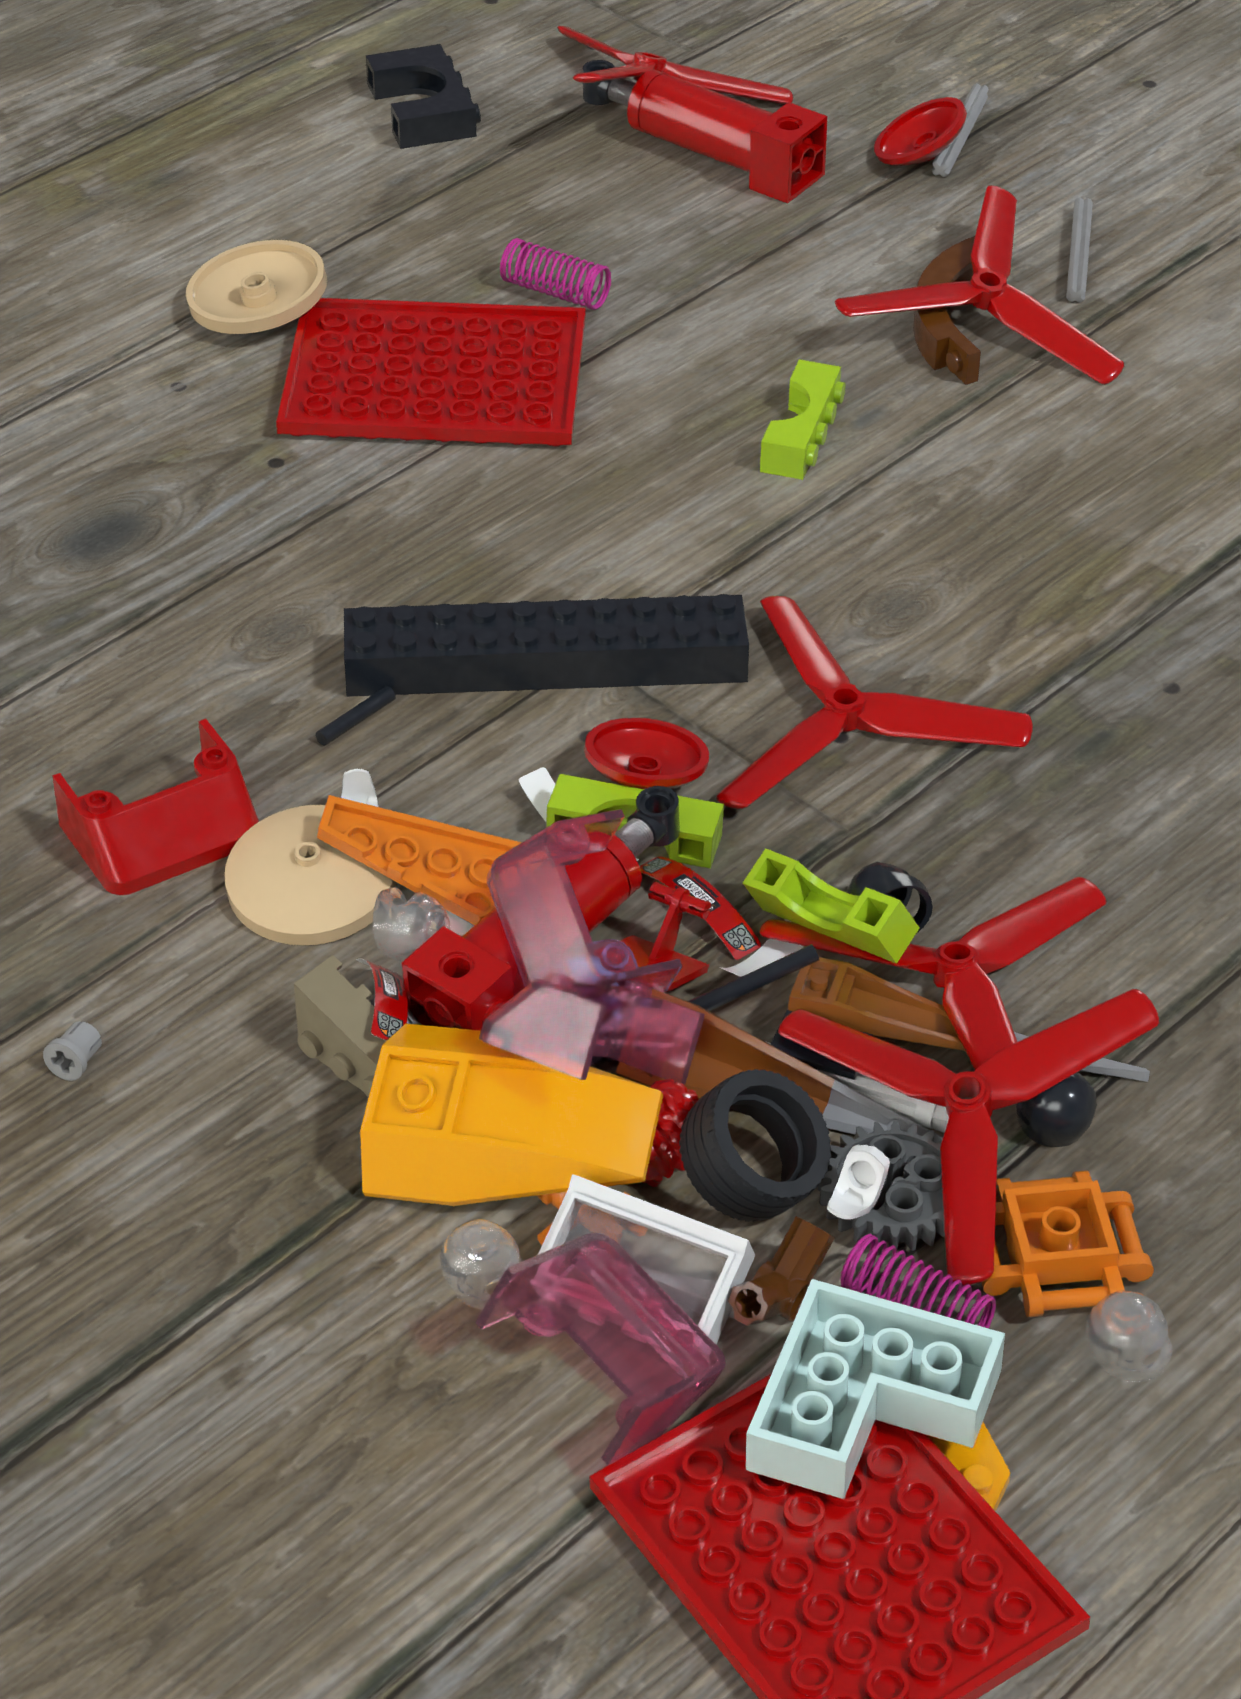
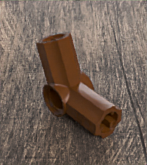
[728,1216,835,1326]

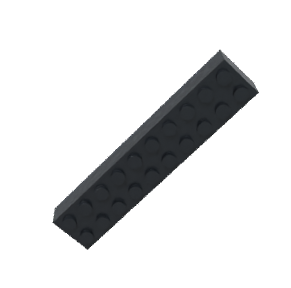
[344,594,749,697]

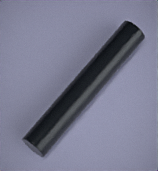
[315,686,396,746]

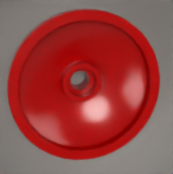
[874,97,967,166]
[584,718,709,789]

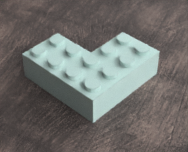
[746,1279,1005,1499]

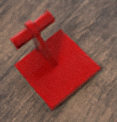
[593,881,712,992]

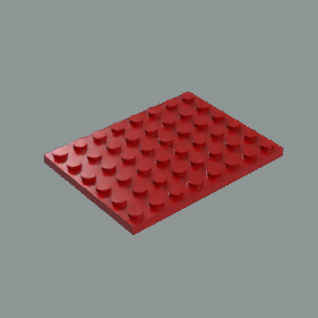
[276,298,586,446]
[589,1374,1090,1699]

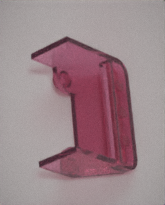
[487,809,683,1021]
[479,972,705,1085]
[475,1233,726,1465]

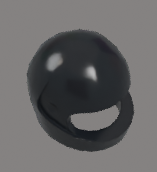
[847,862,933,934]
[1016,1072,1097,1147]

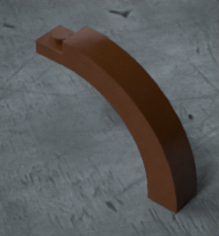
[913,236,981,385]

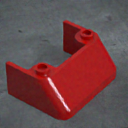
[52,719,259,895]

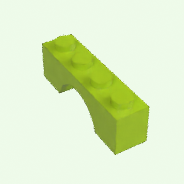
[760,359,846,480]
[546,774,724,869]
[742,848,920,964]

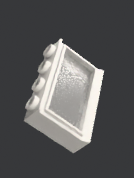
[525,1174,755,1361]

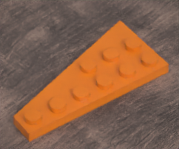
[317,795,558,925]

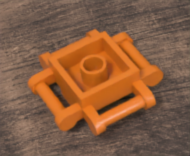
[981,1170,1154,1317]

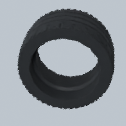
[679,1069,831,1222]

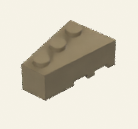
[294,955,386,1098]

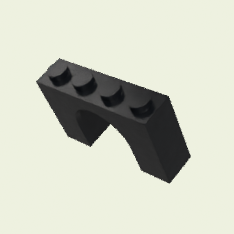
[366,44,481,149]

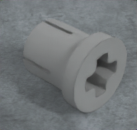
[43,1021,102,1081]

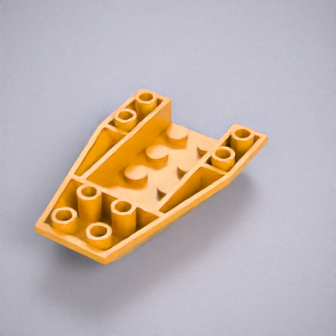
[360,1024,663,1206]

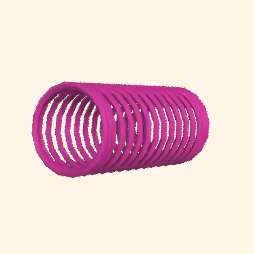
[500,238,611,310]
[840,1233,996,1329]

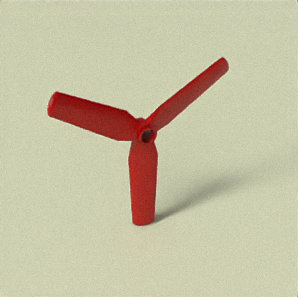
[557,26,793,104]
[835,185,1124,384]
[716,596,1033,809]
[759,877,1107,1070]
[778,989,1159,1286]

